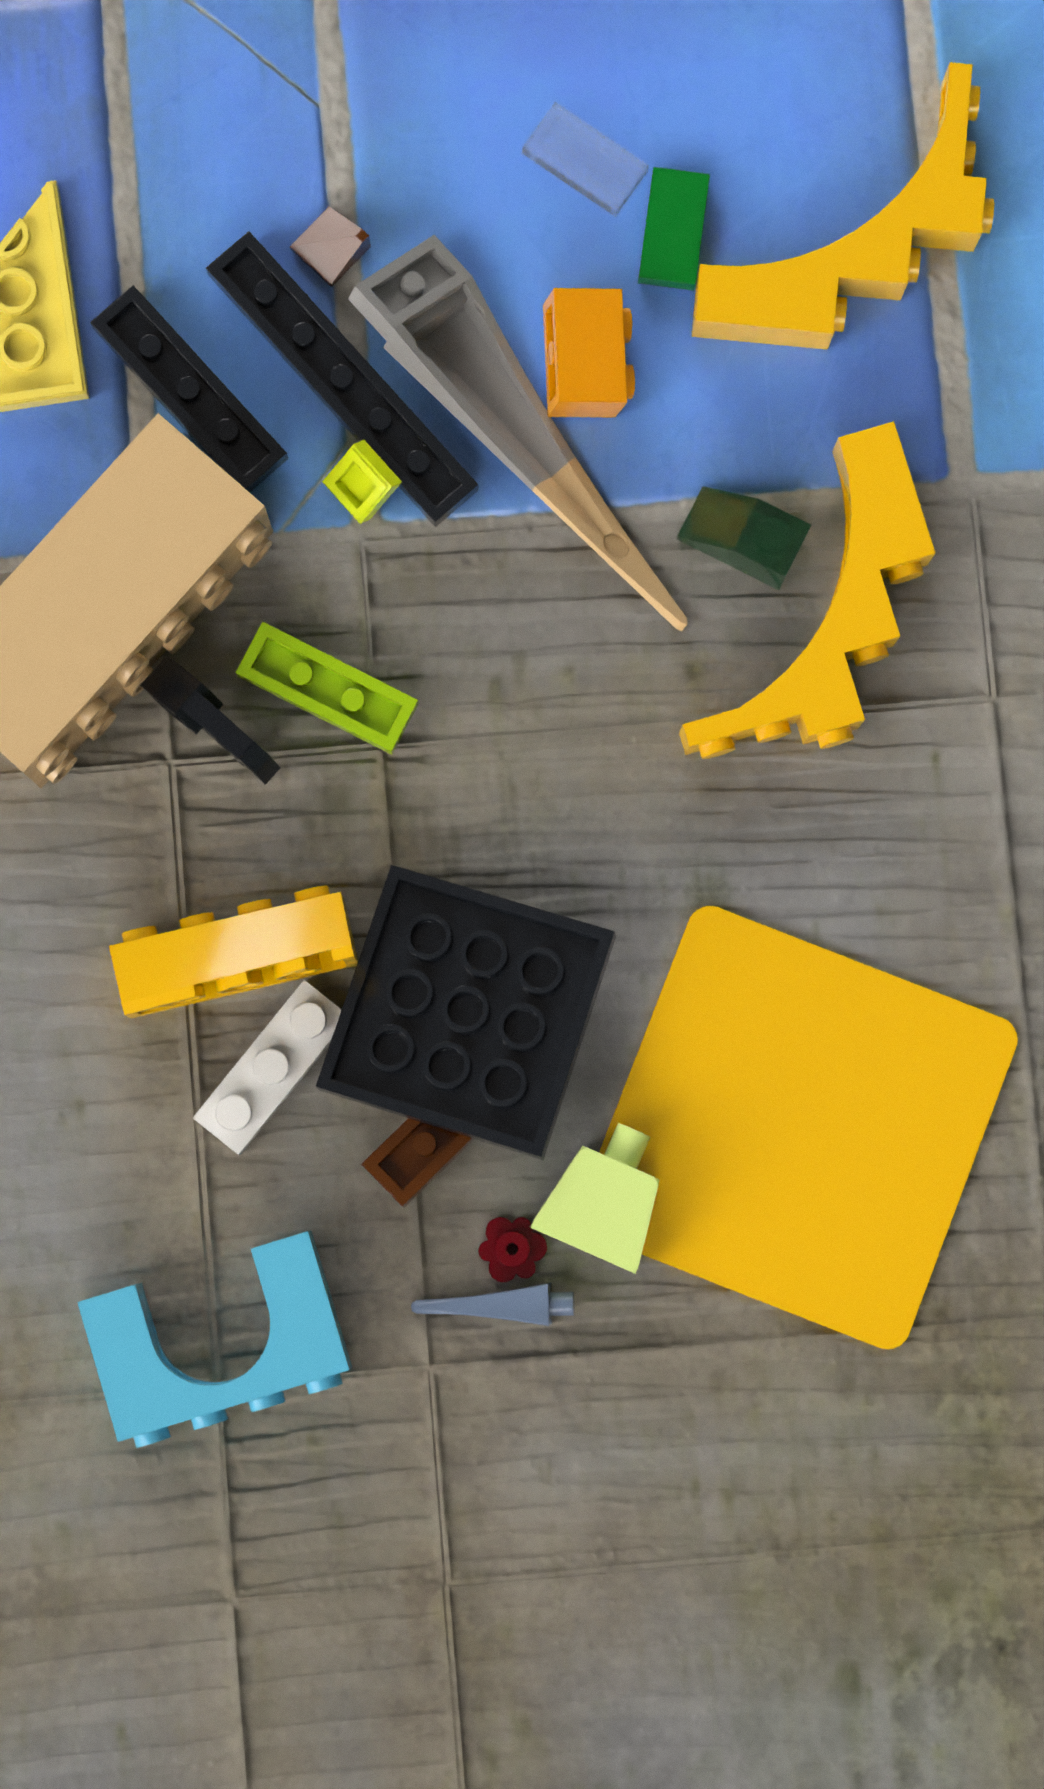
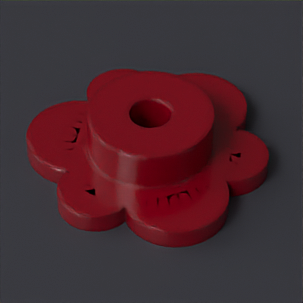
[478,1217,547,1283]

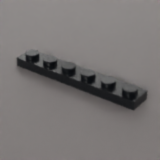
[206,231,479,528]

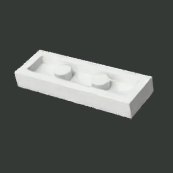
[193,980,341,1155]

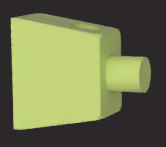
[530,1123,660,1274]

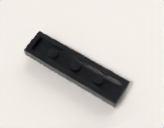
[90,285,288,492]

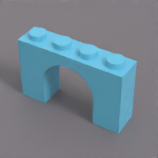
[77,1230,352,1448]

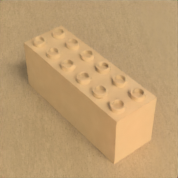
[0,413,273,788]

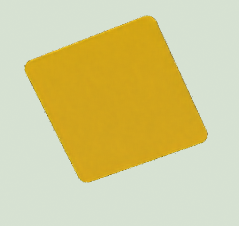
[599,906,1018,1349]

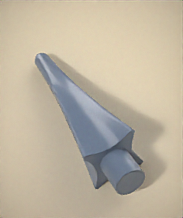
[411,1282,575,1326]

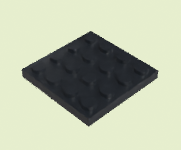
[315,865,616,1160]

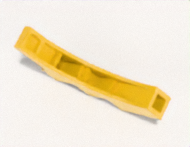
[691,62,994,350]
[679,421,935,759]

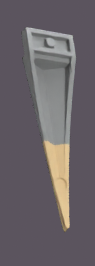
[348,235,688,631]

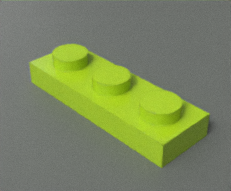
[235,621,419,755]

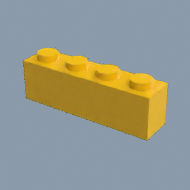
[109,885,358,1019]

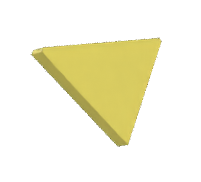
[0,180,89,412]

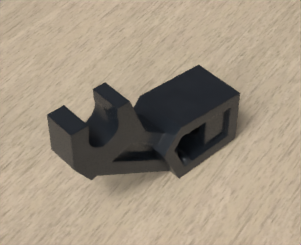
[140,655,281,785]

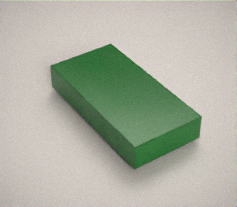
[638,167,710,291]

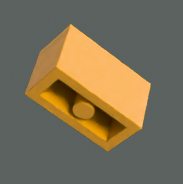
[543,288,635,418]

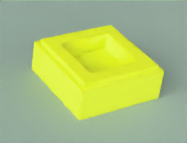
[322,440,402,524]

